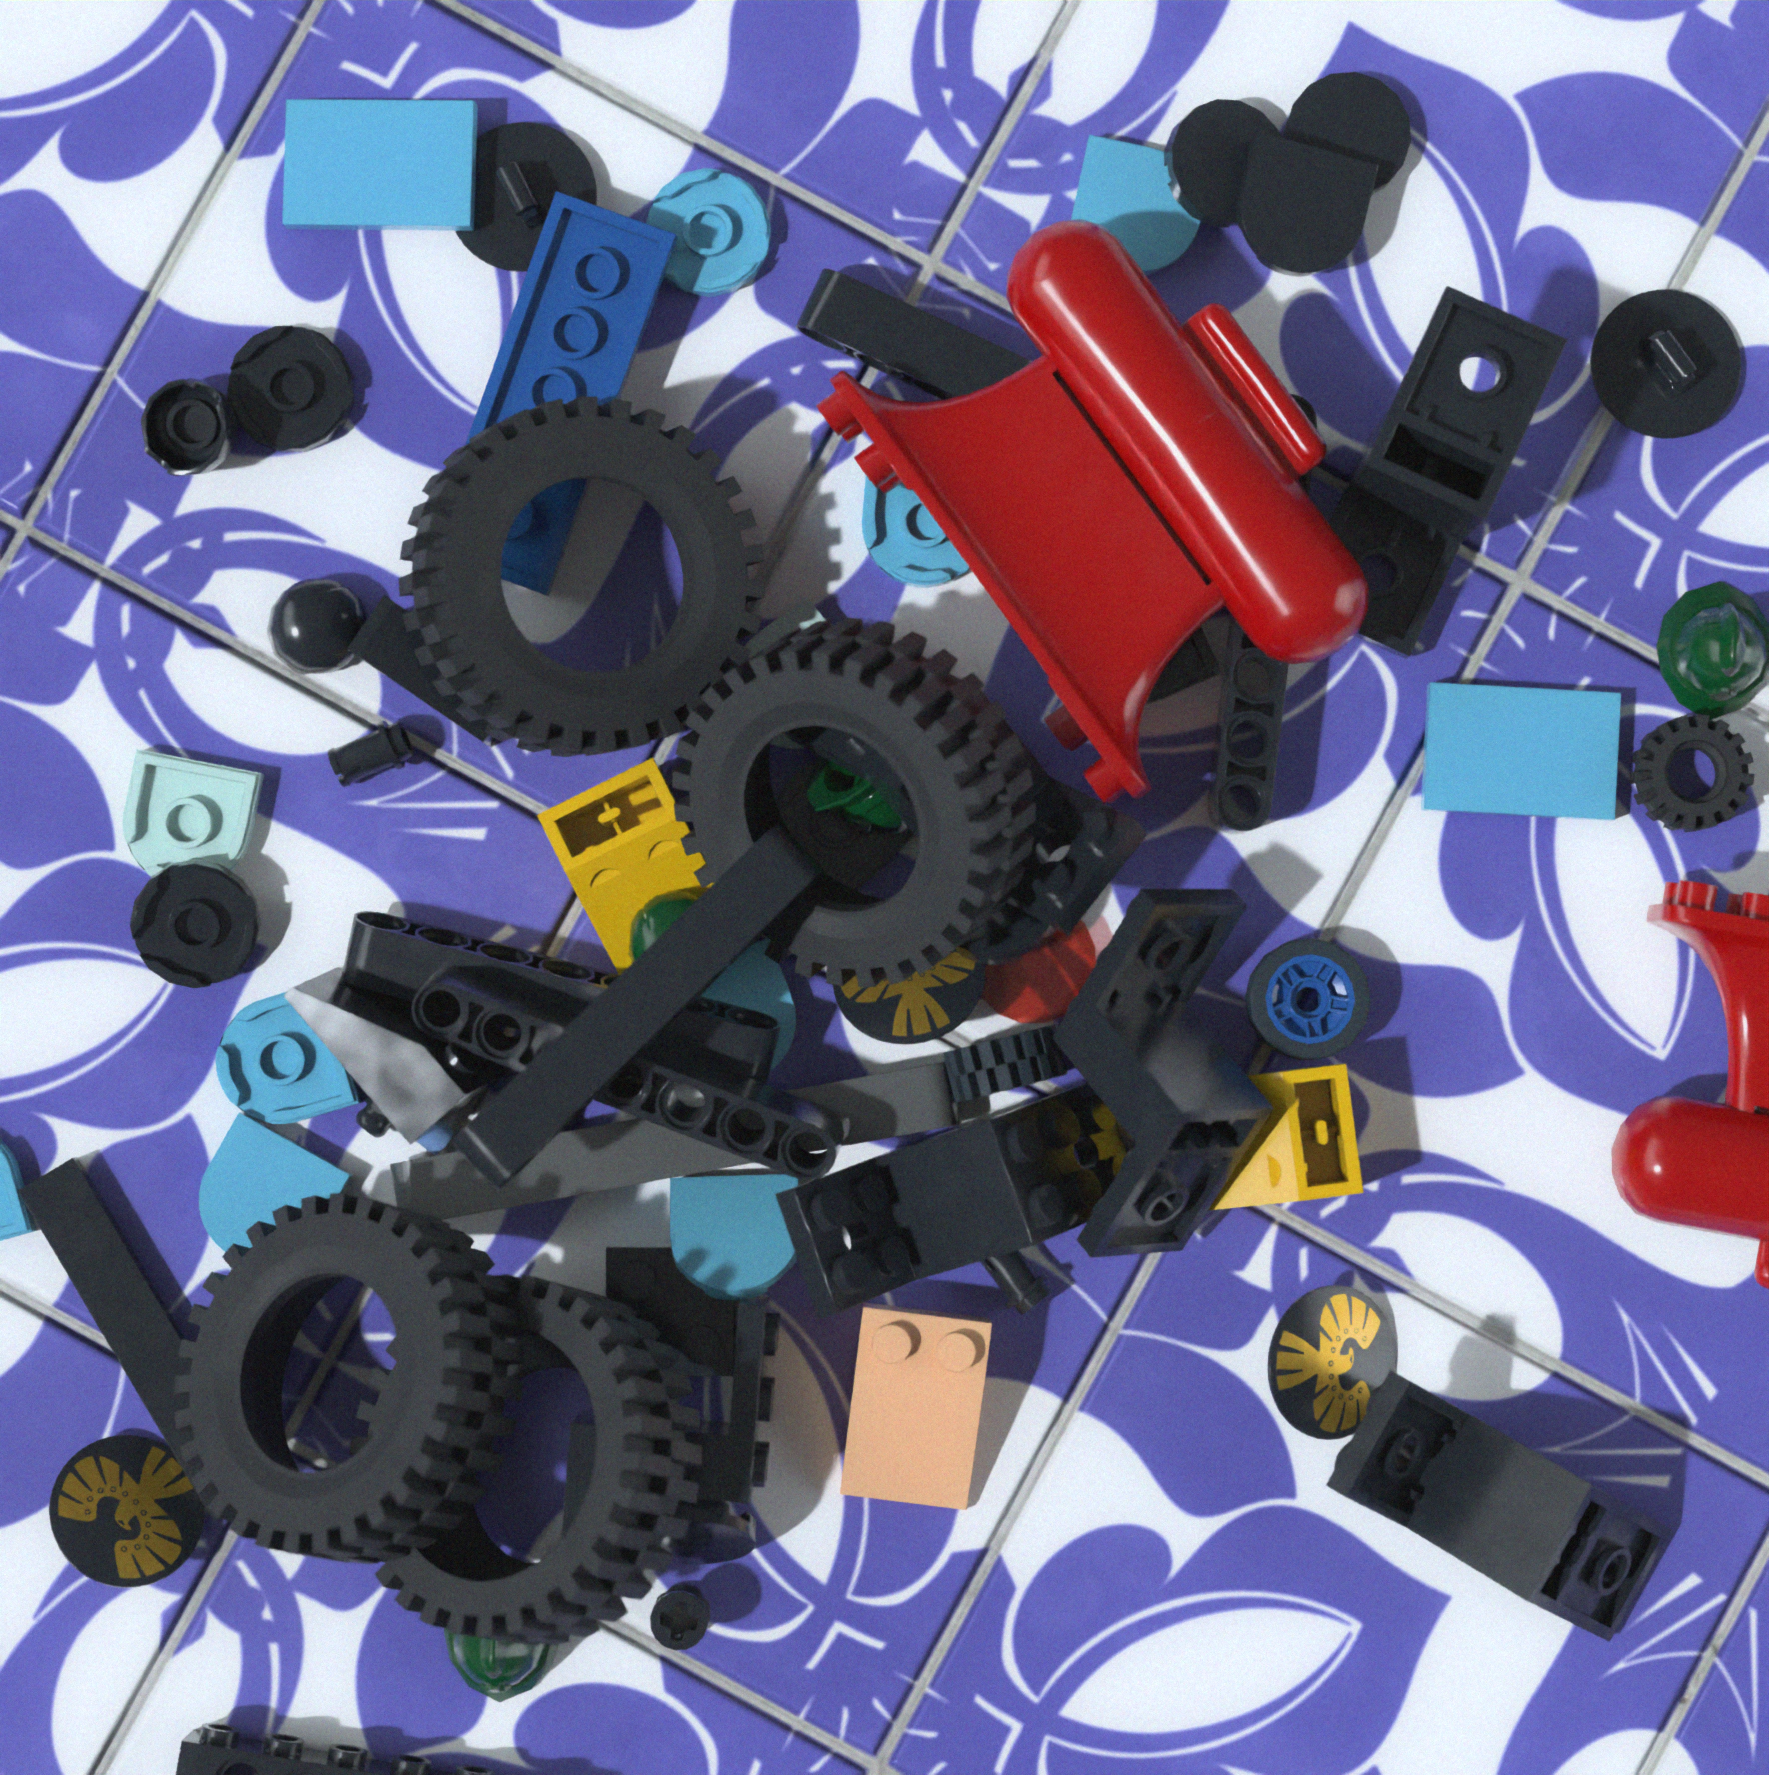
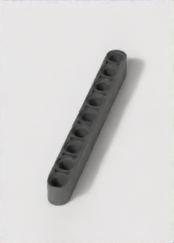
[389,1062,961,1220]

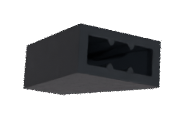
[347,595,507,747]

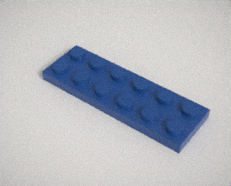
[465,191,678,597]

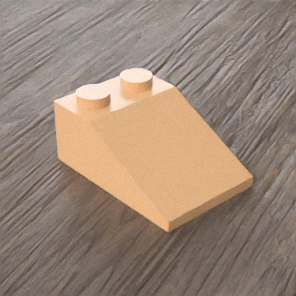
[840,1302,992,1510]

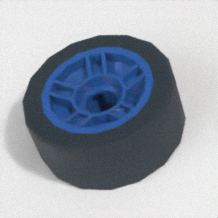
[1245,938,1371,1060]

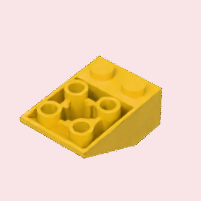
[537,758,716,975]
[1208,1064,1363,1211]

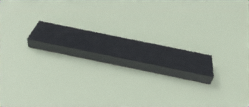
[18,1157,218,1521]

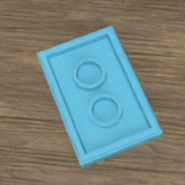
[282,99,478,231]
[1421,682,1621,821]

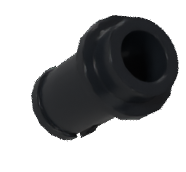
[327,721,414,787]
[980,1250,1051,1315]

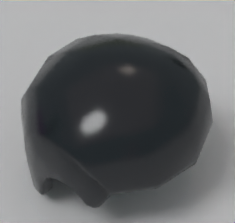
[140,378,238,476]
[266,578,367,675]

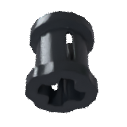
[650,1583,711,1650]

